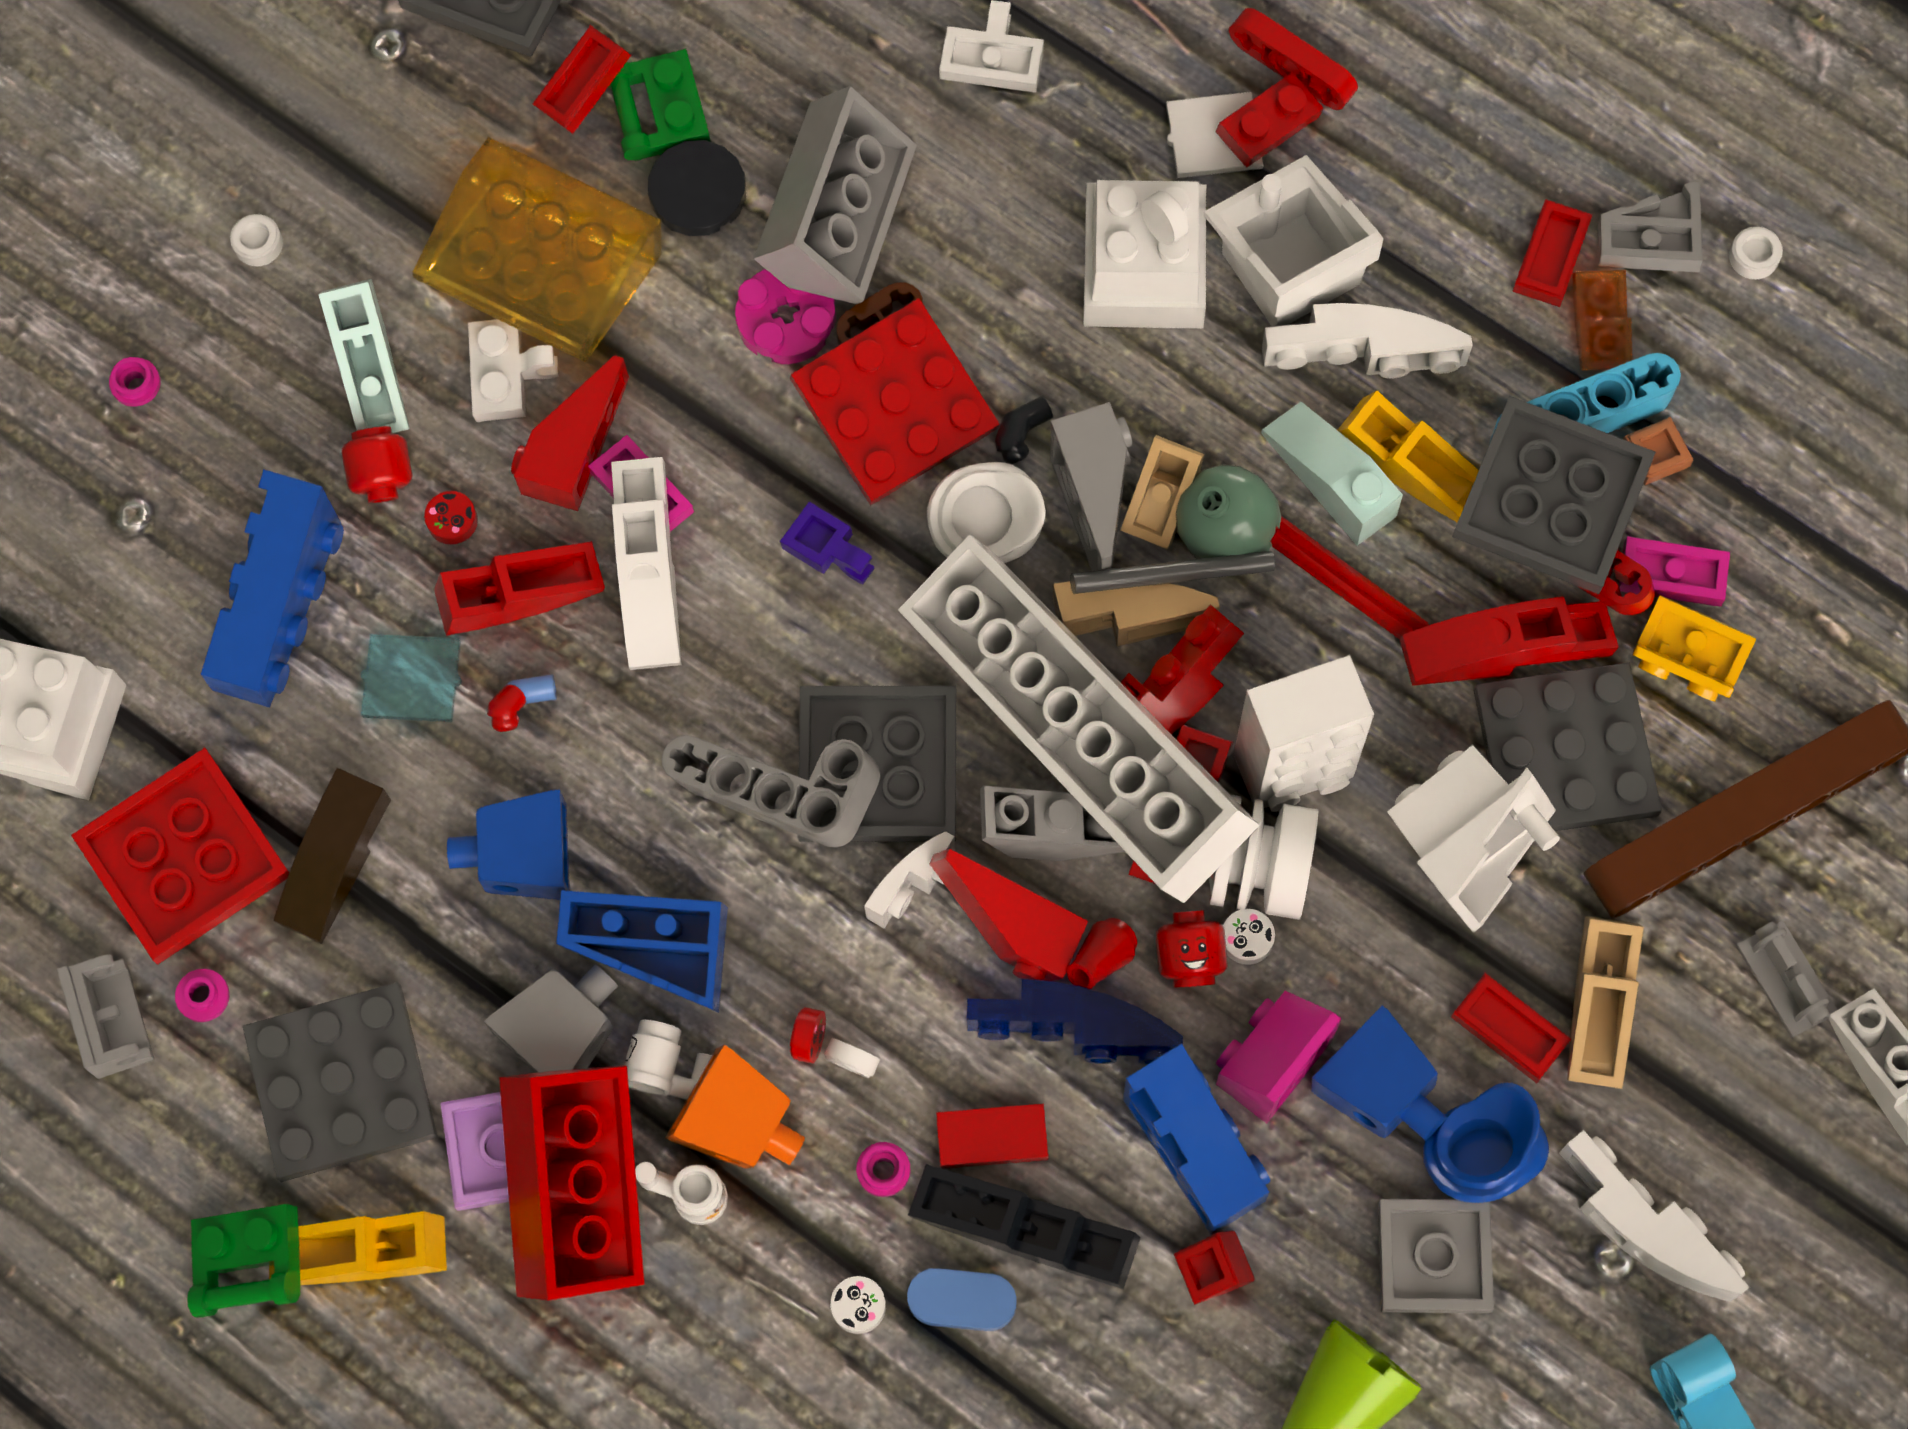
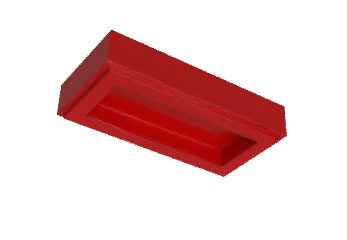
[532,25,631,134]
[1512,199,1593,307]
[1451,973,1571,1084]
[936,1103,1048,1169]

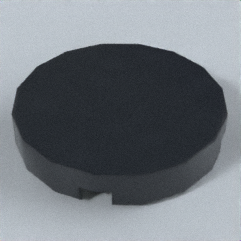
[648,140,746,236]

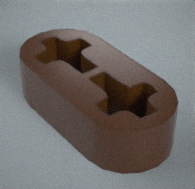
[836,282,923,345]

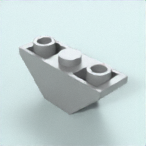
[980,786,1125,861]

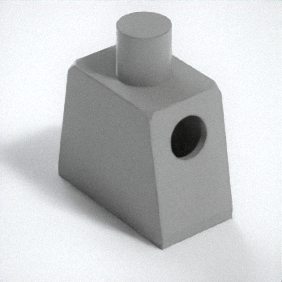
[484,964,618,1073]

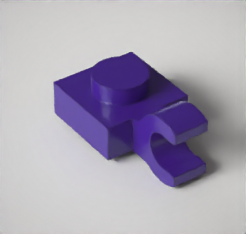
[780,502,875,584]

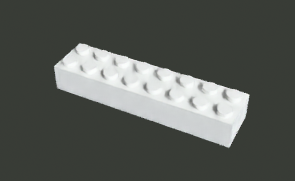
[898,534,1260,903]

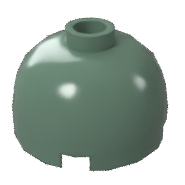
[1176,464,1281,559]

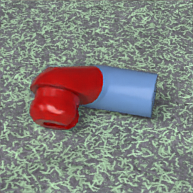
[487,674,557,732]

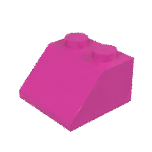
[1215,991,1342,1124]

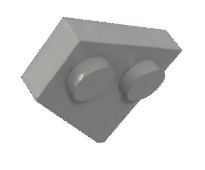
[1598,182,1703,272]

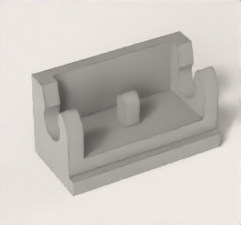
[57,954,155,1079]

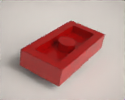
[1215,72,1324,168]

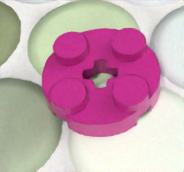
[735,269,836,364]

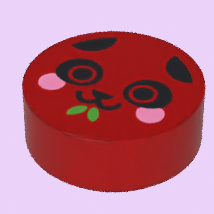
[424,491,478,545]
[790,1007,826,1064]

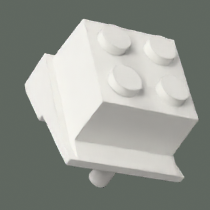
[1203,155,1383,327]
[1083,180,1206,329]
[0,639,127,800]
[1387,745,1560,933]

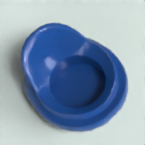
[1423,1083,1549,1203]

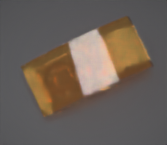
[1572,270,1633,371]

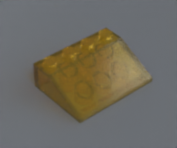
[412,137,662,362]

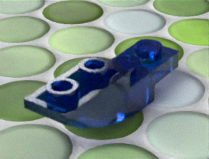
[967,979,1183,1065]

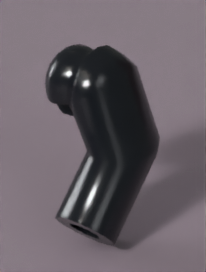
[994,396,1053,464]

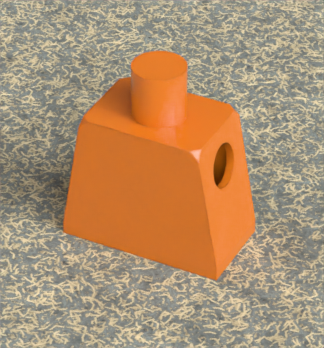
[665,1045,805,1169]

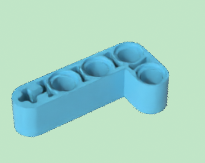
[1489,353,1681,444]
[1650,1333,1755,1429]

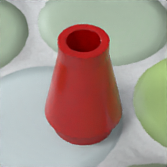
[1067,918,1138,991]

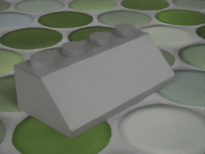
[753,86,917,304]

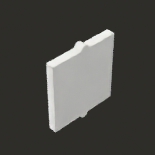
[1166,92,1263,178]

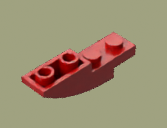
[1399,596,1619,686]
[1121,604,1244,734]

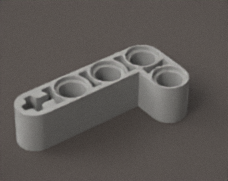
[662,735,880,847]

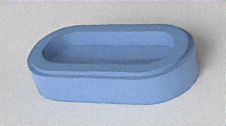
[907,1268,1017,1331]

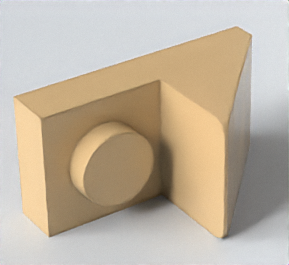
[1120,435,1204,549]

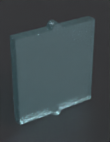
[360,634,462,722]

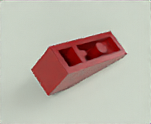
[511,355,629,512]
[929,849,1088,986]

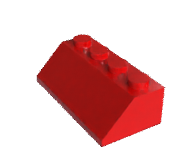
[499,1066,645,1301]

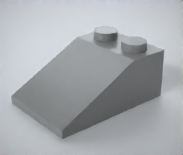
[1050,402,1133,571]

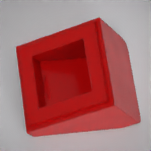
[1173,1230,1255,1305]

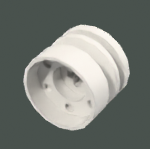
[1209,795,1318,920]

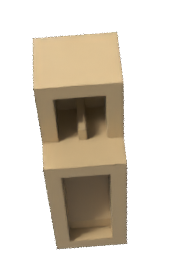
[1053,581,1220,646]
[1567,916,1644,1089]

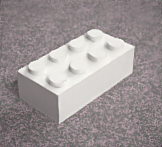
[1233,655,1374,812]

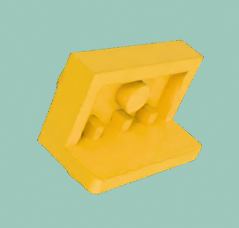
[1632,595,1756,702]

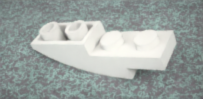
[1262,303,1473,378]
[611,457,681,670]
[1829,988,1908,1147]
[1559,1130,1750,1302]

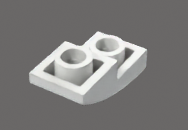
[864,831,955,929]

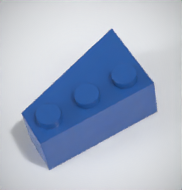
[556,890,728,1013]
[1123,1043,1271,1235]

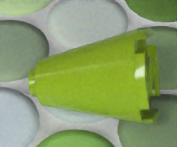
[1281,1319,1422,1429]

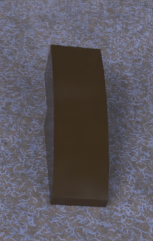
[273,768,391,944]

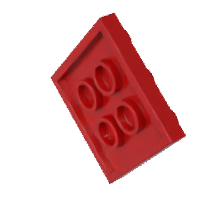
[790,298,1000,506]
[71,748,290,965]

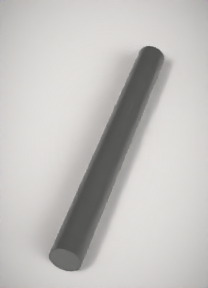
[1070,551,1275,594]

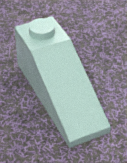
[318,279,409,433]
[1261,402,1403,546]

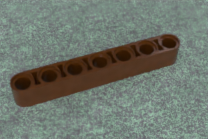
[1583,700,1908,919]

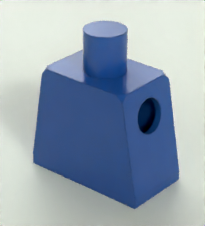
[447,789,570,900]
[1311,1005,1447,1140]

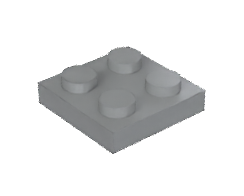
[1378,1199,1494,1313]

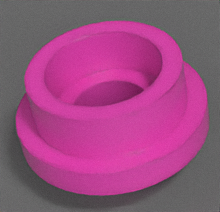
[109,357,161,407]
[175,969,230,1022]
[856,1142,911,1197]

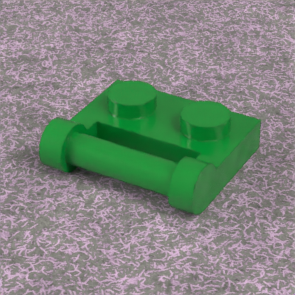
[608,49,711,161]
[187,1204,301,1318]

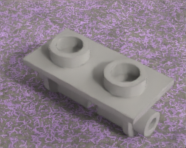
[1736,920,1837,1038]

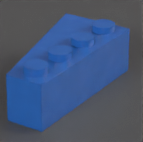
[201,469,344,708]

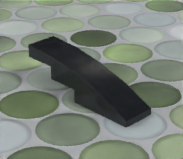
[908,1164,1141,1289]

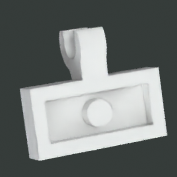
[939,0,1044,93]
[468,317,559,422]

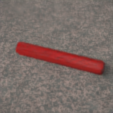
[1270,516,1429,639]

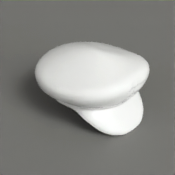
[927,462,1046,563]

